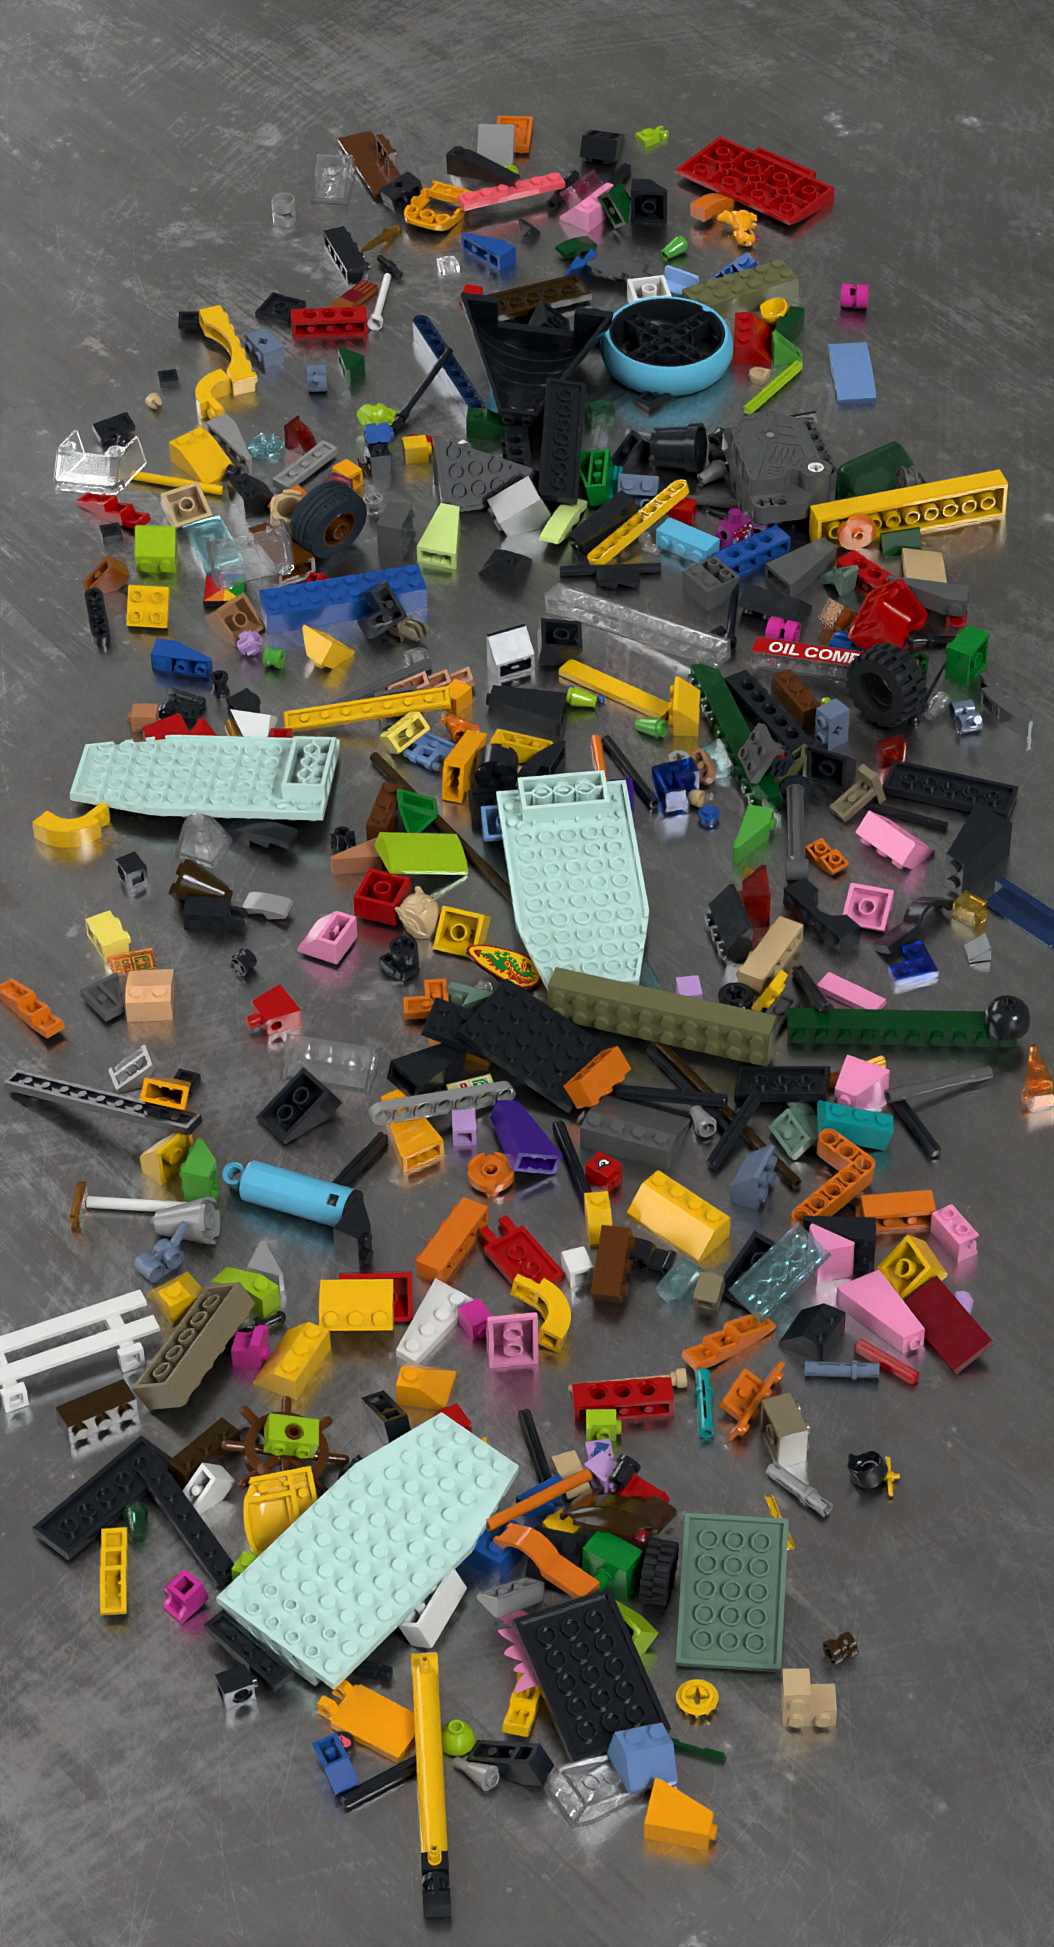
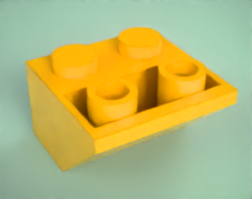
[669,676,700,737]

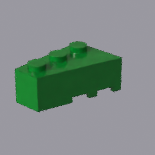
[579,449,613,506]

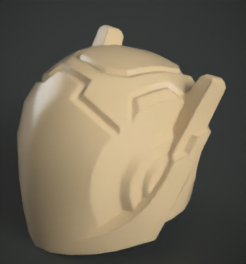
[395,886,441,939]

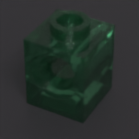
[585,398,615,428]

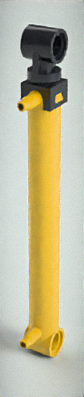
[411,1652,451,1918]

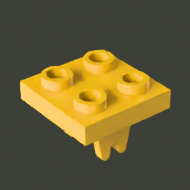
[126,585,170,628]

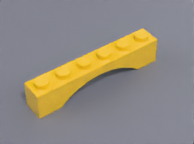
[199,305,258,396]

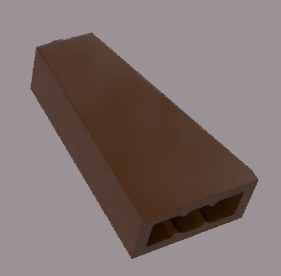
[248,522,316,584]

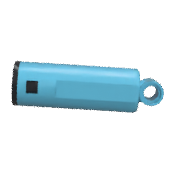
[222,1160,363,1227]

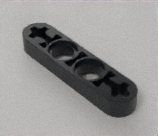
[84,588,111,646]

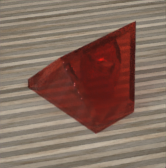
[284,415,317,456]

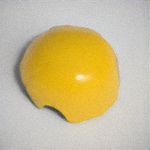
[760,298,789,325]

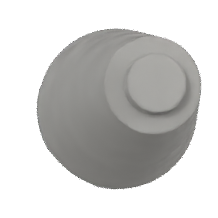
[151,1197,221,1245]

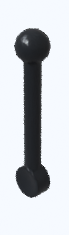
[702,505,729,518]

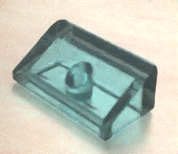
[703,739,733,780]
[654,1257,704,1306]

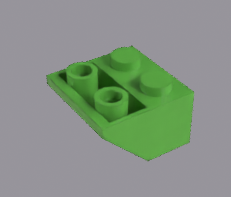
[179,1138,219,1202]

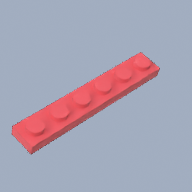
[457,172,565,211]

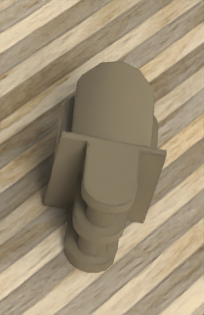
[388,614,429,642]

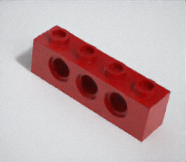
[291,306,368,338]
[836,550,893,596]
[572,1377,674,1423]

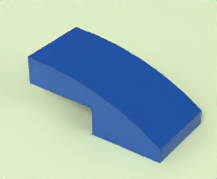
[564,249,597,276]

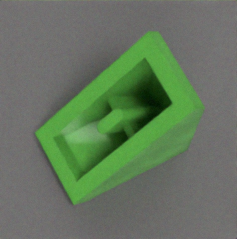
[772,330,803,366]

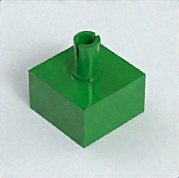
[582,1531,643,1603]

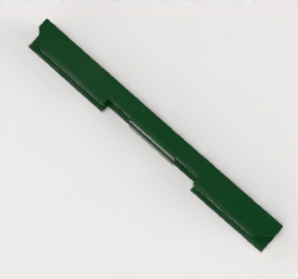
[670,1737,726,1763]

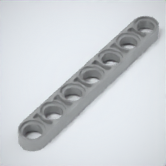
[368,1081,515,1125]

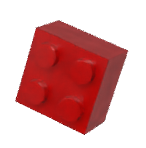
[353,868,412,926]

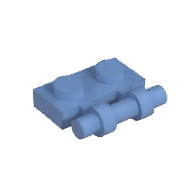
[403,732,456,772]

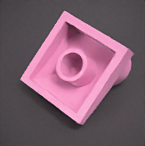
[843,883,894,932]

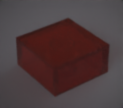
[875,734,906,769]

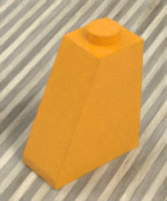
[644,1778,718,1850]

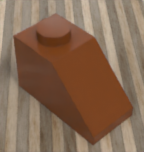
[83,555,130,593]

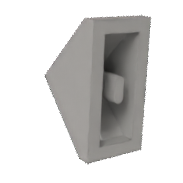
[247,1241,284,1291]

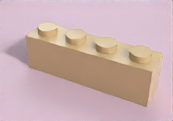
[736,916,803,996]

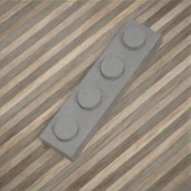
[272,440,338,490]

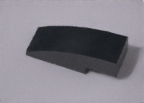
[517,740,566,786]

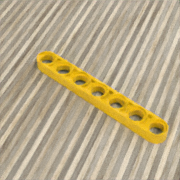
[587,479,689,565]

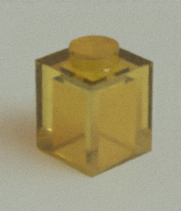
[952,890,989,930]

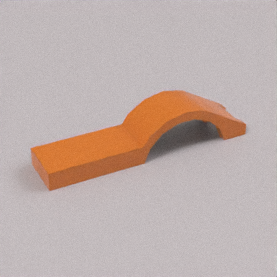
[493,1523,600,1599]

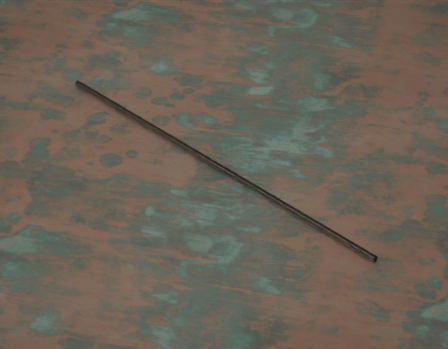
[370,752,802,1189]

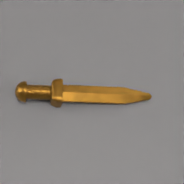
[361,224,402,252]

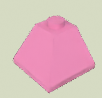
[834,1055,890,1110]

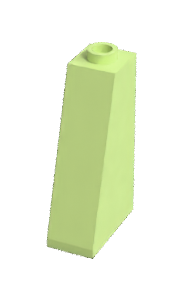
[417,503,460,569]

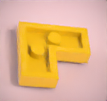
[751,969,788,1012]

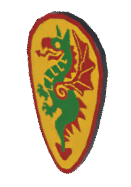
[466,945,541,990]

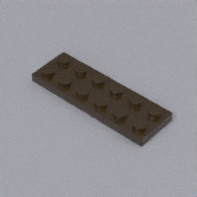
[487,274,592,321]

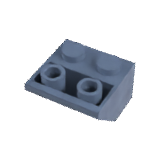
[617,473,660,512]
[730,1144,777,1210]

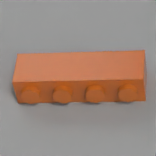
[415,1197,489,1283]

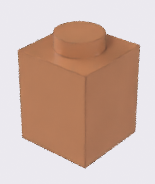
[127,703,160,733]

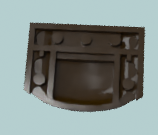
[560,1487,677,1535]

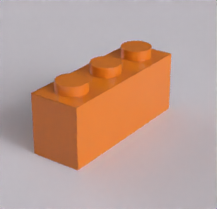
[564,1046,631,1109]
[860,1190,936,1232]

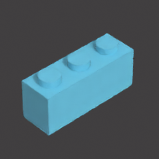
[656,517,720,564]

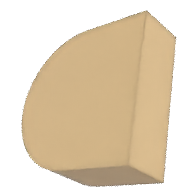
[748,367,770,386]

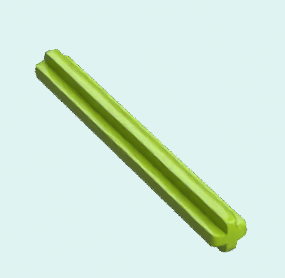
[743,360,803,415]

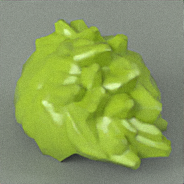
[357,403,398,430]

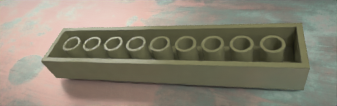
[548,967,777,1066]

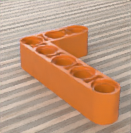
[790,1128,876,1238]

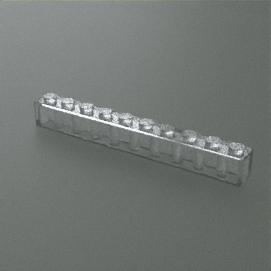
[545,583,731,669]

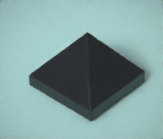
[518,218,540,237]

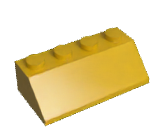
[627,1170,730,1264]

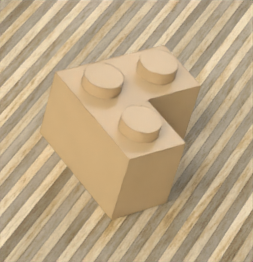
[781,1668,837,1728]

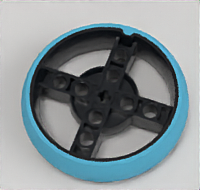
[600,296,733,396]

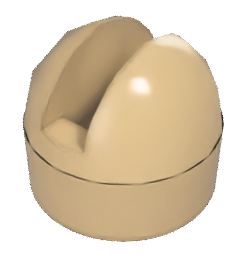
[145,392,162,410]
[687,789,705,807]

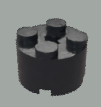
[474,743,519,789]

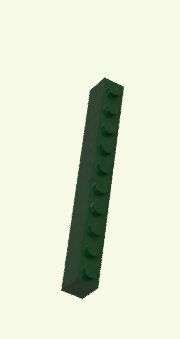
[688,660,782,812]
[787,1008,1017,1048]

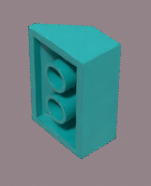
[817,1100,894,1151]

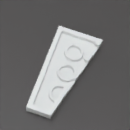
[396,1278,474,1365]

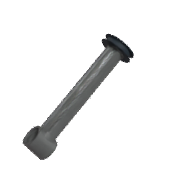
[779,775,811,881]

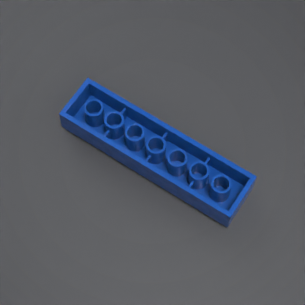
[259,564,428,635]

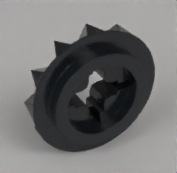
[718,982,754,1009]

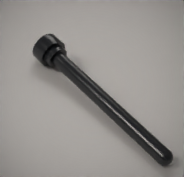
[720,584,740,652]

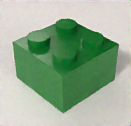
[944,624,990,688]

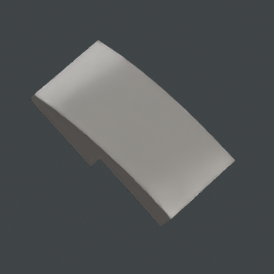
[242,892,293,919]

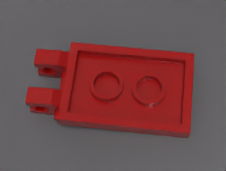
[478,1215,565,1285]

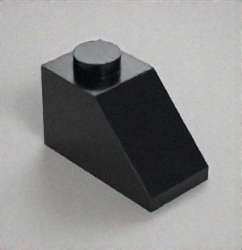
[611,430,650,472]
[364,443,391,476]

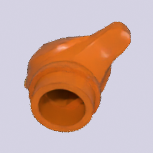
[440,714,480,743]

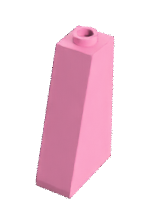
[836,1270,925,1354]

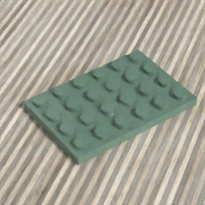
[676,1512,789,1673]

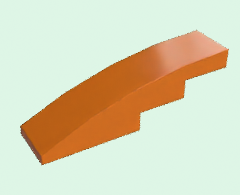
[0,978,66,1038]
[681,1310,777,1371]

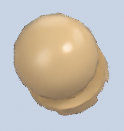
[270,489,304,539]

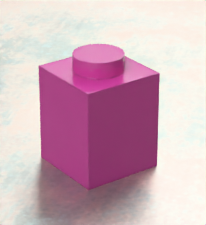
[458,1298,492,1342]

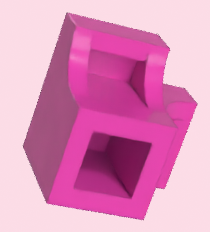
[231,1325,270,1370]
[162,1569,209,1625]

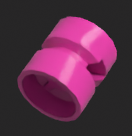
[840,283,869,309]
[765,616,801,643]

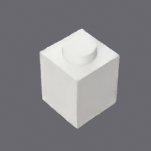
[561,1246,593,1288]

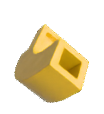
[195,368,232,420]
[32,802,110,848]
[510,1274,571,1353]

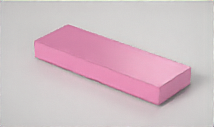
[817,972,886,1009]

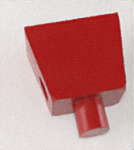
[244,984,302,1036]

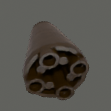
[168,858,233,901]

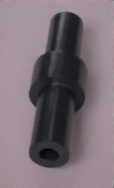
[377,255,404,279]

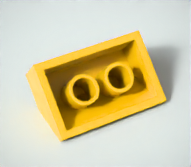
[319,1279,394,1331]
[253,1322,331,1401]

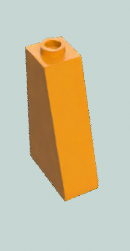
[441,730,488,803]
[140,1077,191,1110]
[380,1089,444,1174]

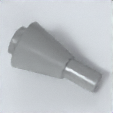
[452,1757,499,1791]

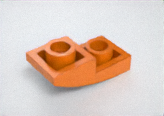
[805,838,850,875]

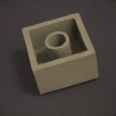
[760,1392,811,1468]

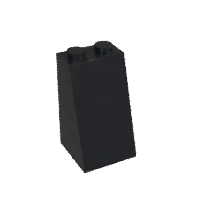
[944,804,1013,896]

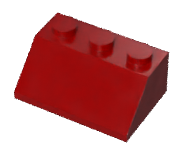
[733,312,772,366]
[339,1270,413,1322]

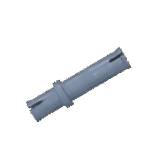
[805,1360,879,1380]

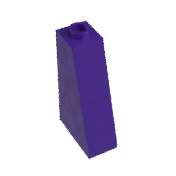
[490,1099,562,1174]

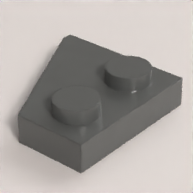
[80,972,125,1021]

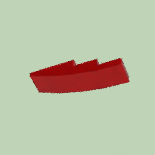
[76,491,151,529]

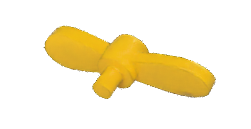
[884,1456,900,1497]

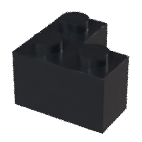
[357,581,408,639]

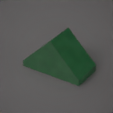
[338,347,365,385]

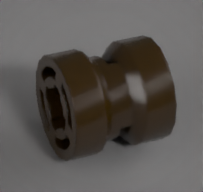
[822,1631,859,1666]

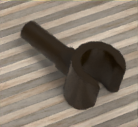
[356,456,373,480]

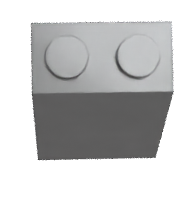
[477,124,517,167]
[487,476,552,536]

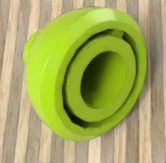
[442,1720,476,1756]

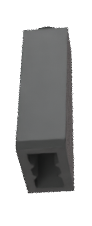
[765,537,836,598]

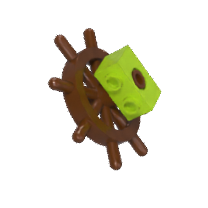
[221,1396,350,1496]

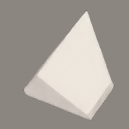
[230,709,278,737]

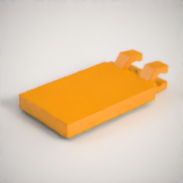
[317,1680,415,1764]

